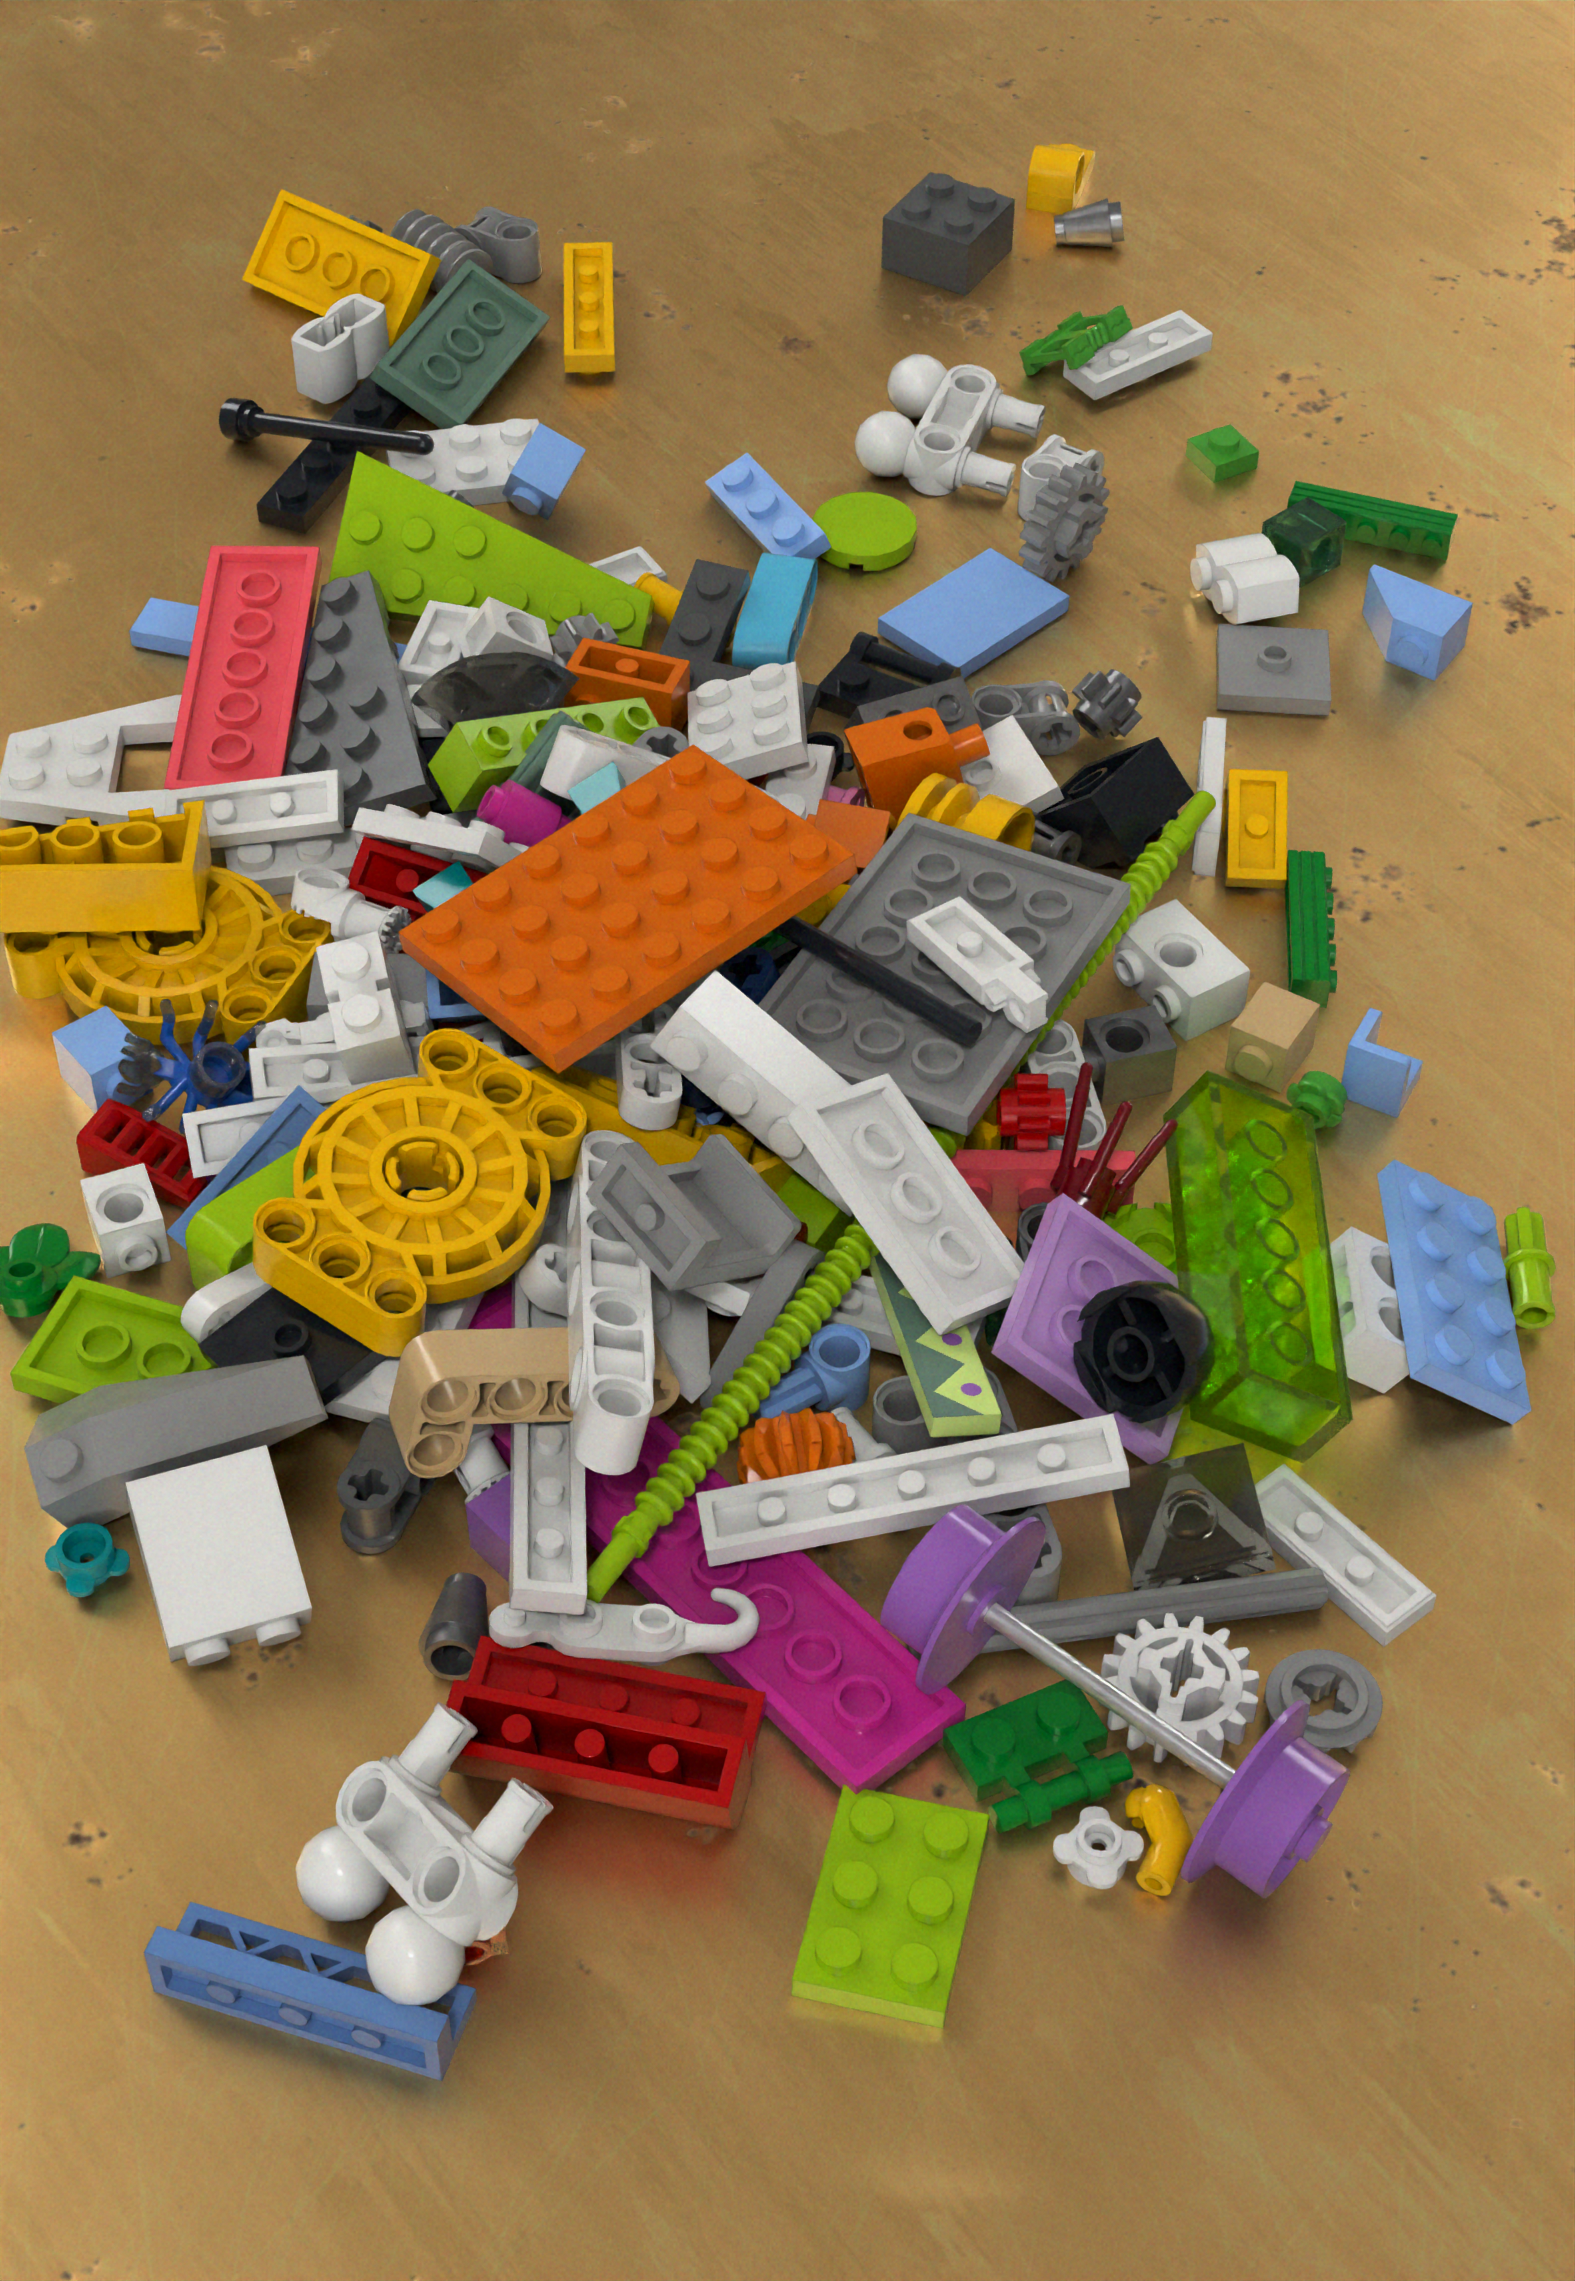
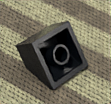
[1038,737,1195,869]

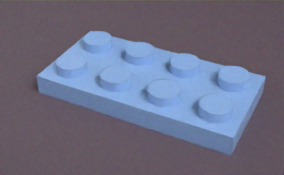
[1377,1159,1531,1425]

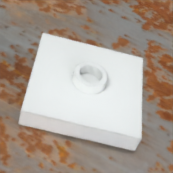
[960,715,1064,813]

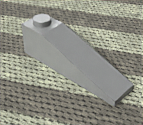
[24,1355,328,1528]

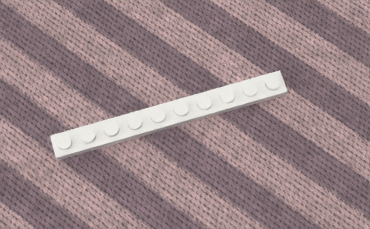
[509,1174,587,1615]

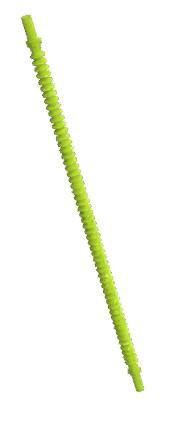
[586,791,1216,1603]

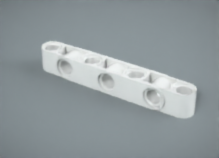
[566,1130,655,1475]

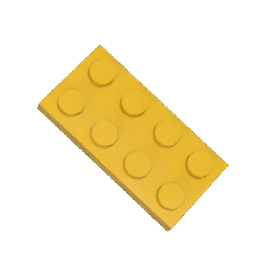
[242,189,441,348]

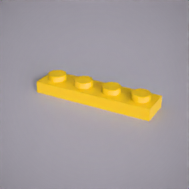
[564,242,615,375]

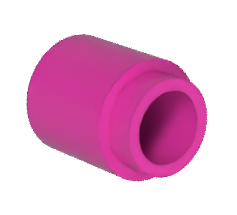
[477,780,571,847]

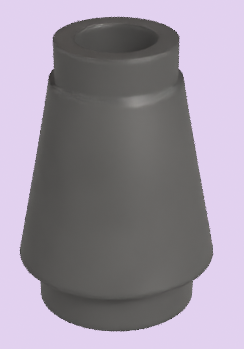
[1054,198,1124,247]
[419,1573,490,1681]

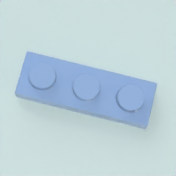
[705,453,831,559]

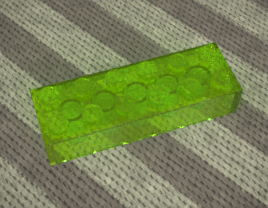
[1163,1070,1353,1463]

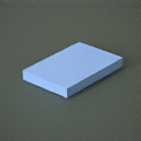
[878,548,1069,679]

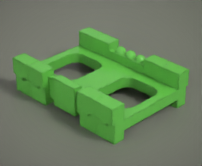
[1019,305,1133,376]

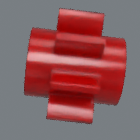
[996,1073,1066,1150]

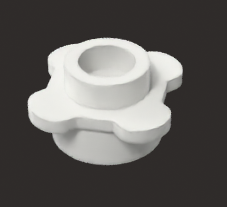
[1053,1806,1144,1889]

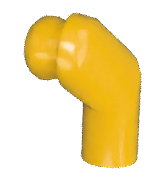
[1124,1783,1193,1896]

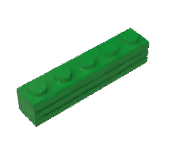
[1285,481,1458,561]
[1285,850,1337,1008]

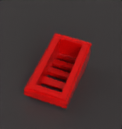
[76,1099,208,1209]

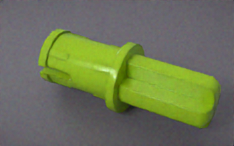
[1503,1207,1556,1329]

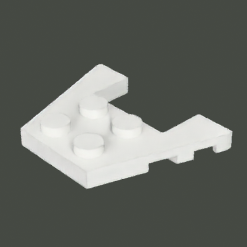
[0,695,182,826]

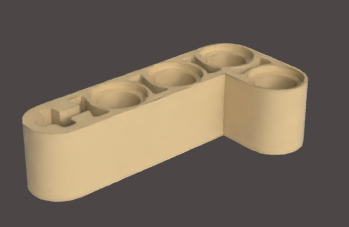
[388,1327,680,1478]

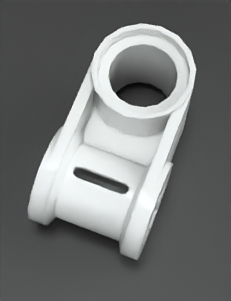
[1018,434,1104,521]

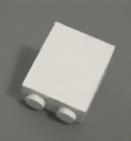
[125,1445,312,1666]

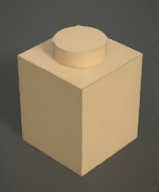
[1225,981,1320,1093]

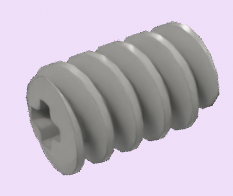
[390,209,493,293]

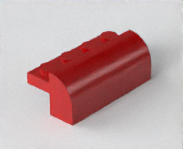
[446,1635,767,1830]

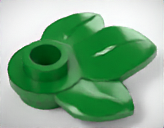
[0,1223,101,1318]

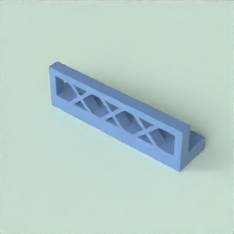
[144,1902,477,2081]

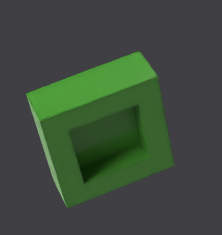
[1186,424,1259,483]

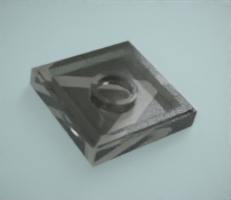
[1112,1443,1276,1591]

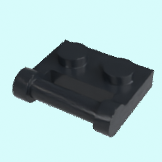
[817,632,961,719]

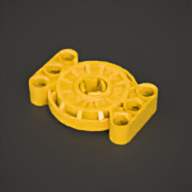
[3,866,335,1063]
[253,1028,587,1357]

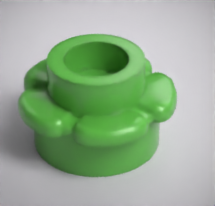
[1286,1071,1348,1129]

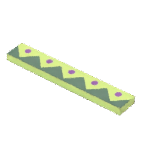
[852,1214,1002,1438]

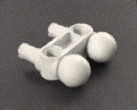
[854,354,1046,497]
[296,1702,553,2006]

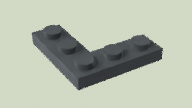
[659,559,820,734]

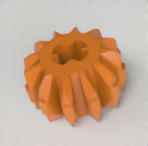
[736,1408,856,1484]

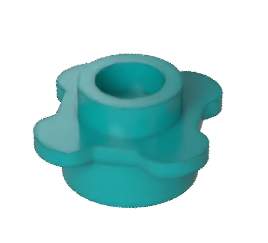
[45,1523,130,1597]

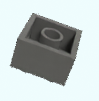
[881,172,1015,296]

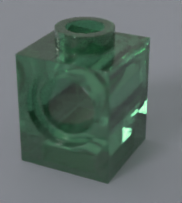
[1262,497,1347,589]

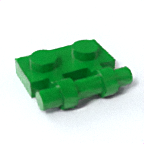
[942,1679,1133,1834]

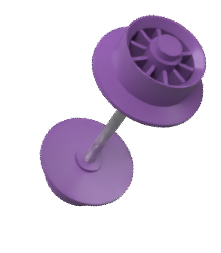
[880,1505,1350,1899]

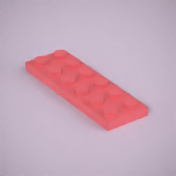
[164,546,322,790]

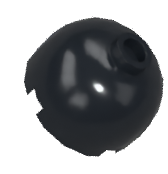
[1073,1280,1215,1423]

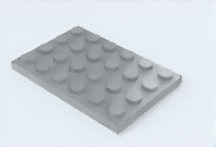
[758,813,1131,1136]

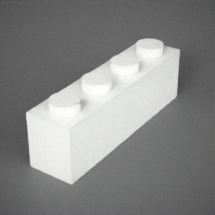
[650,970,853,1217]

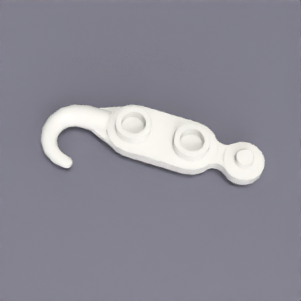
[489,1588,760,1666]

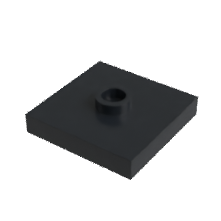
[198,1287,388,1407]

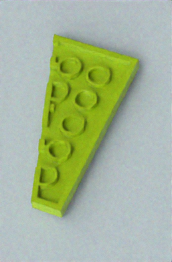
[328,451,655,651]

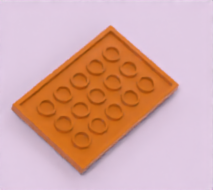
[398,745,857,1074]

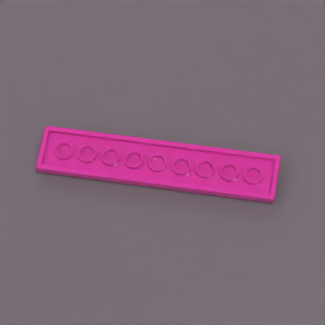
[468,1280,966,1795]

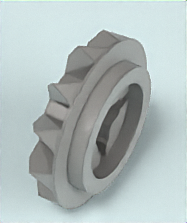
[1263,1649,1383,1754]

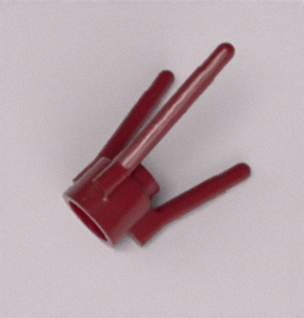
[1050,1062,1178,1221]

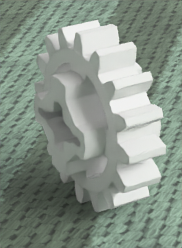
[1099,1613,1260,1766]

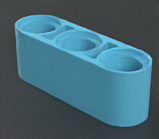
[732,553,818,671]

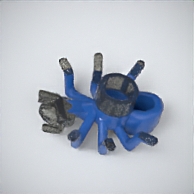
[116,999,267,1141]

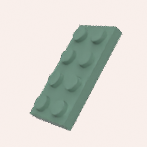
[370,258,550,429]

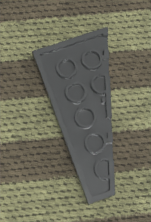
[285,570,437,826]

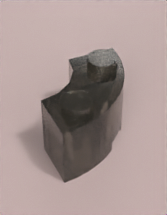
[411,651,579,733]

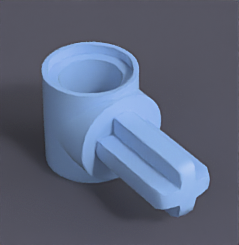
[753,1324,871,1420]

